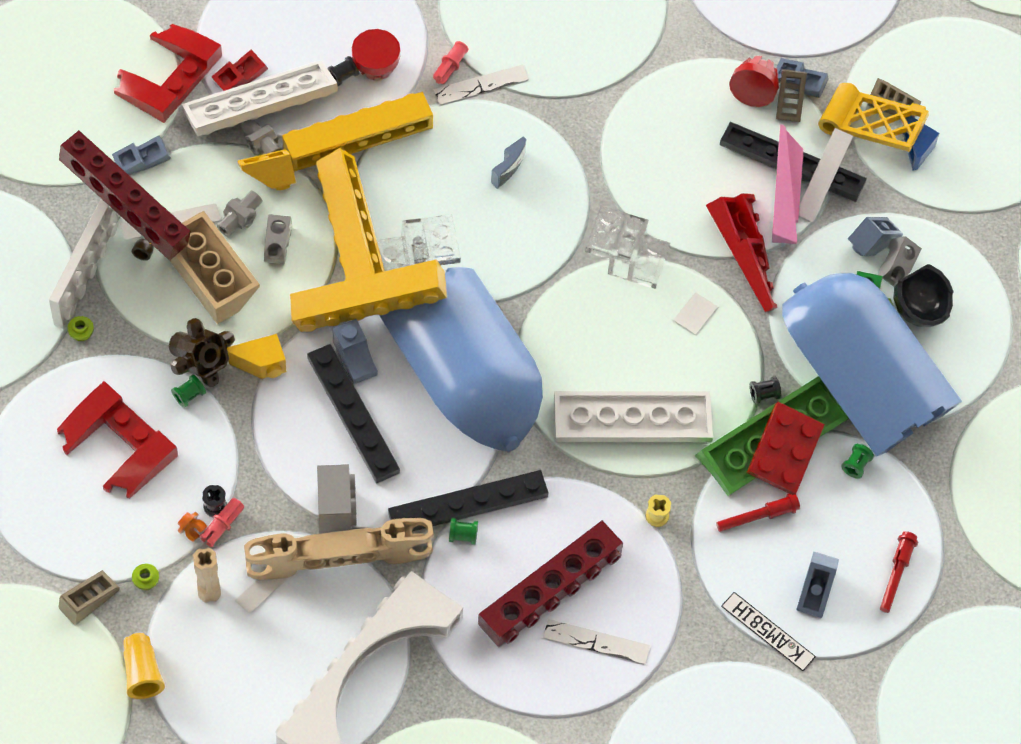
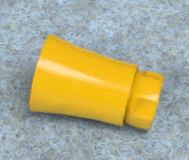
[123,633,165,699]

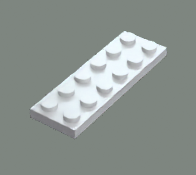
[182,60,338,136]
[48,199,121,328]
[554,391,713,442]

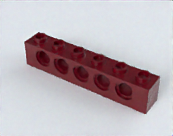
[59,130,191,261]
[478,520,623,648]

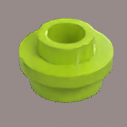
[67,316,94,341]
[132,563,159,590]

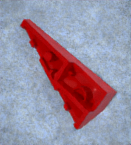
[706,193,778,312]

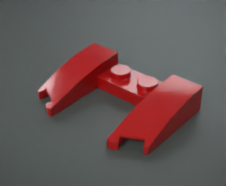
[114,24,222,123]
[57,381,178,499]

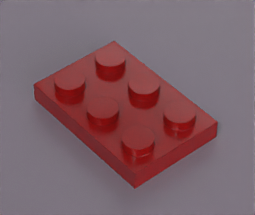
[747,402,825,495]

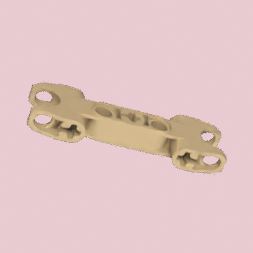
[244,518,434,580]

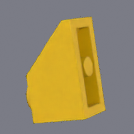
[237,149,296,190]
[227,334,287,379]

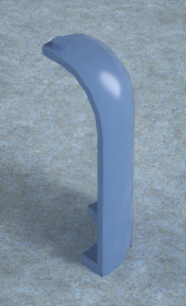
[379,267,543,452]
[782,273,962,457]

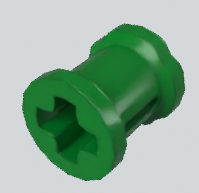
[171,374,206,408]
[841,444,874,479]
[449,518,478,545]

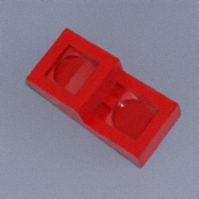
[211,49,268,91]

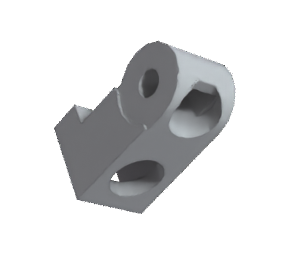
[264,214,292,264]
[878,236,922,287]

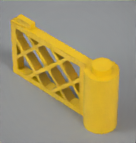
[818,83,929,152]

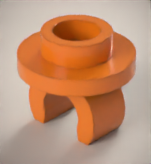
[177,512,207,542]

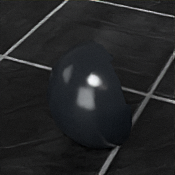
[893,264,954,327]

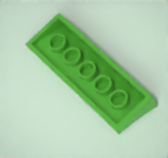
[695,376,849,496]

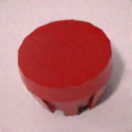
[351,29,401,80]
[729,56,779,107]

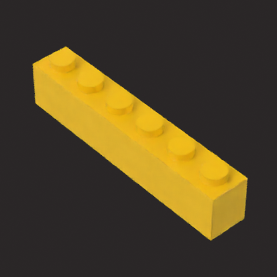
[282,91,433,172]
[316,148,385,281]
[290,259,447,332]

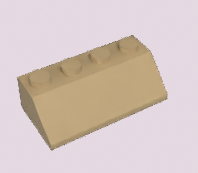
[170,211,260,325]

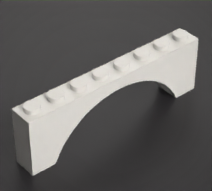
[275,571,464,744]

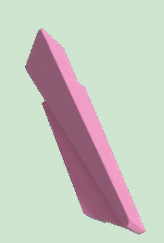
[772,124,804,244]

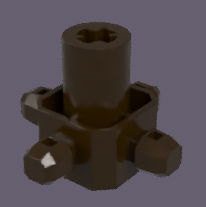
[169,318,235,387]

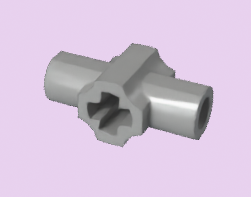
[241,120,282,155]
[217,190,263,237]

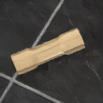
[193,547,221,603]

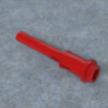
[716,493,800,532]
[879,531,919,613]

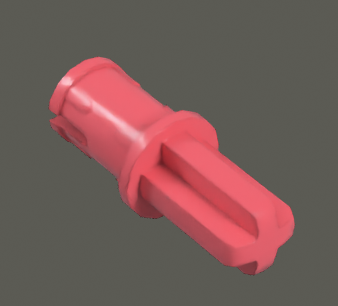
[433,41,469,84]
[199,498,244,547]

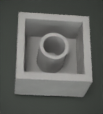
[317,464,357,534]

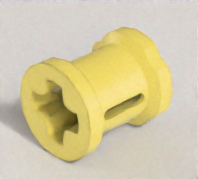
[645,495,671,527]

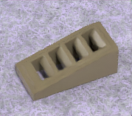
[776,69,807,122]
[867,78,922,118]
[58,570,120,625]

